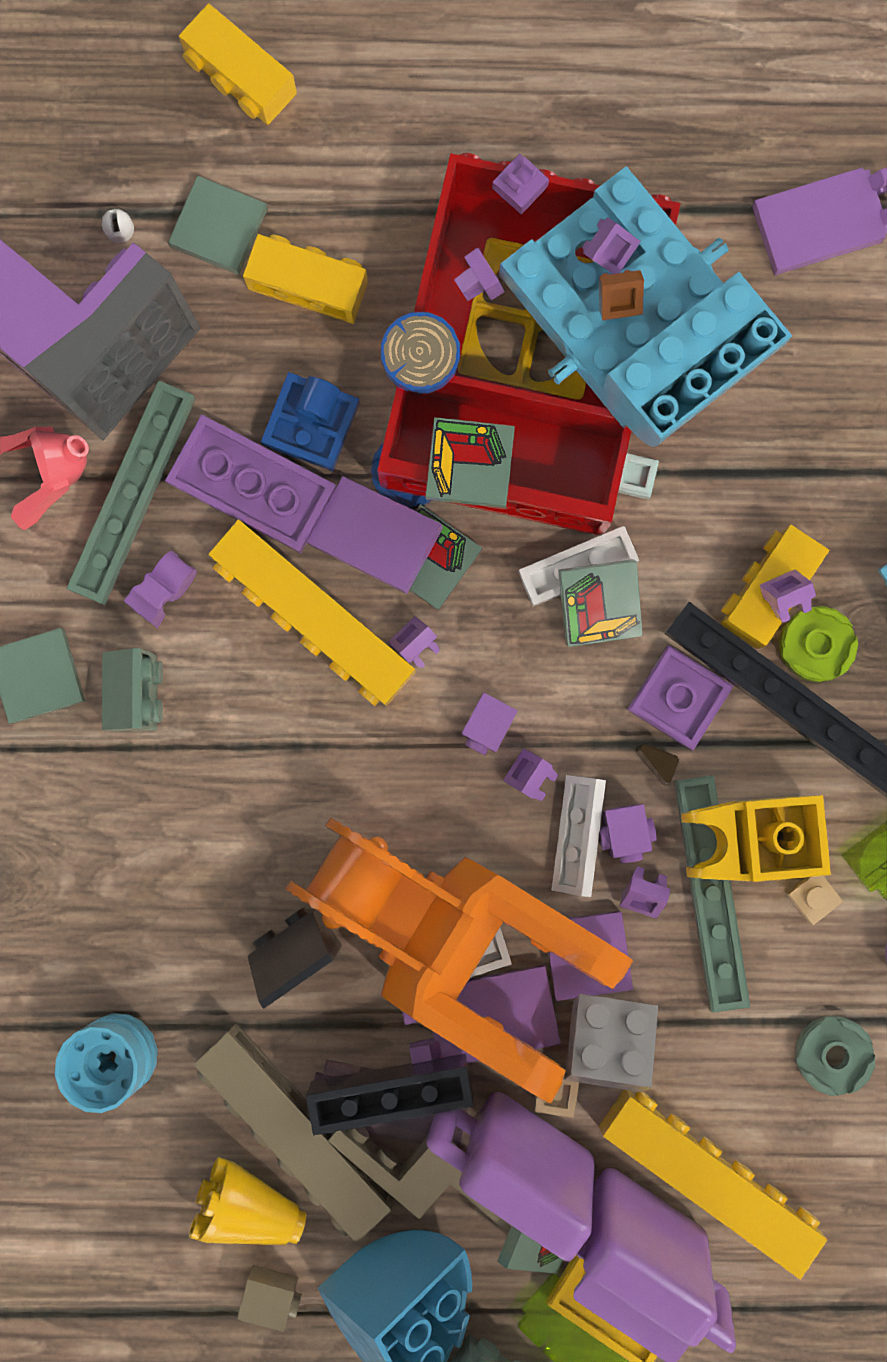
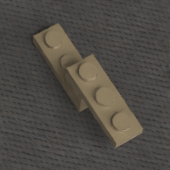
[328,1127,512,1233]

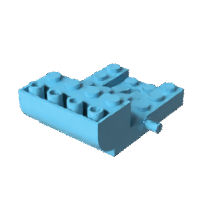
[499,166,792,447]

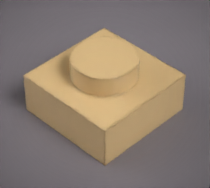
[786,876,843,925]
[534,1074,579,1118]

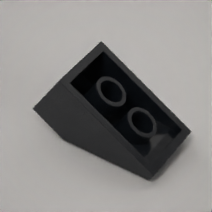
[247,907,342,1009]

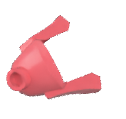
[0,427,89,530]

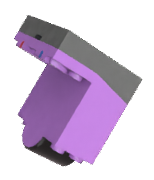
[0,240,201,441]

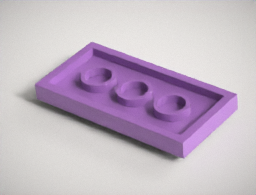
[165,414,336,554]

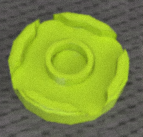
[779,606,858,683]

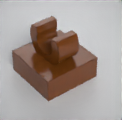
[599,270,644,321]

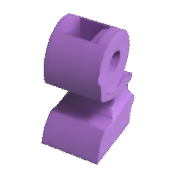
[124,551,197,629]

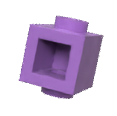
[599,804,656,863]

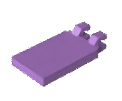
[752,167,887,275]
[402,964,561,1064]

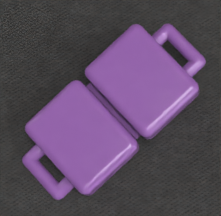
[426,1092,736,1362]

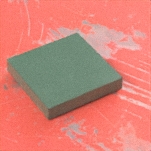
[168,175,268,275]
[0,628,86,724]

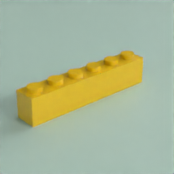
[208,519,416,707]
[598,1090,828,1280]

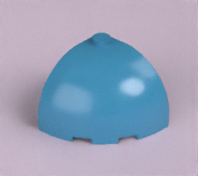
[317,1230,472,1362]

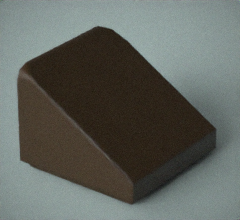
[636,744,679,786]

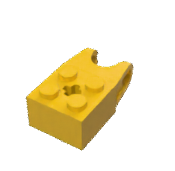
[681,795,831,882]

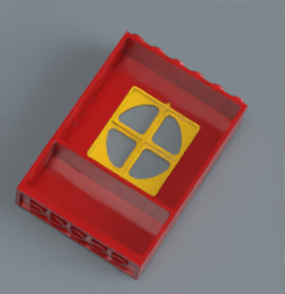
[377,153,681,536]

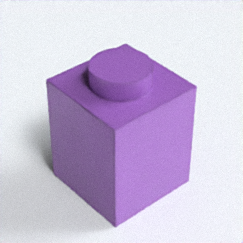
[461,692,518,756]

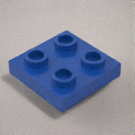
[261,372,360,472]

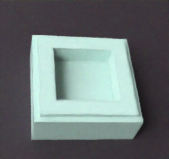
[618,453,659,500]

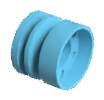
[55,1013,158,1113]

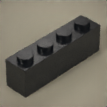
[306,1053,473,1136]

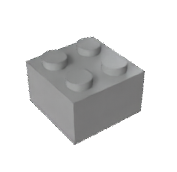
[564,993,658,1092]

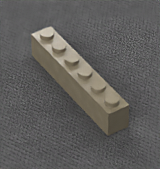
[193,1023,394,1243]

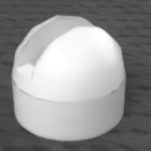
[102,209,134,243]

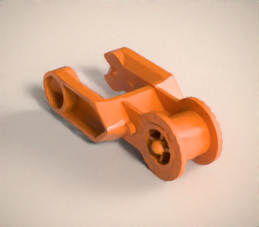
[285,817,633,1104]

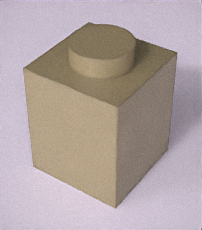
[237,1265,302,1332]

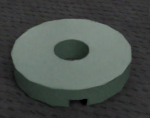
[795,1015,875,1096]

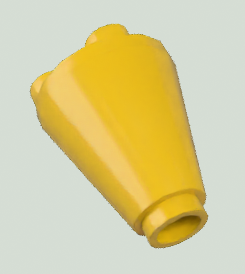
[189,1157,306,1245]

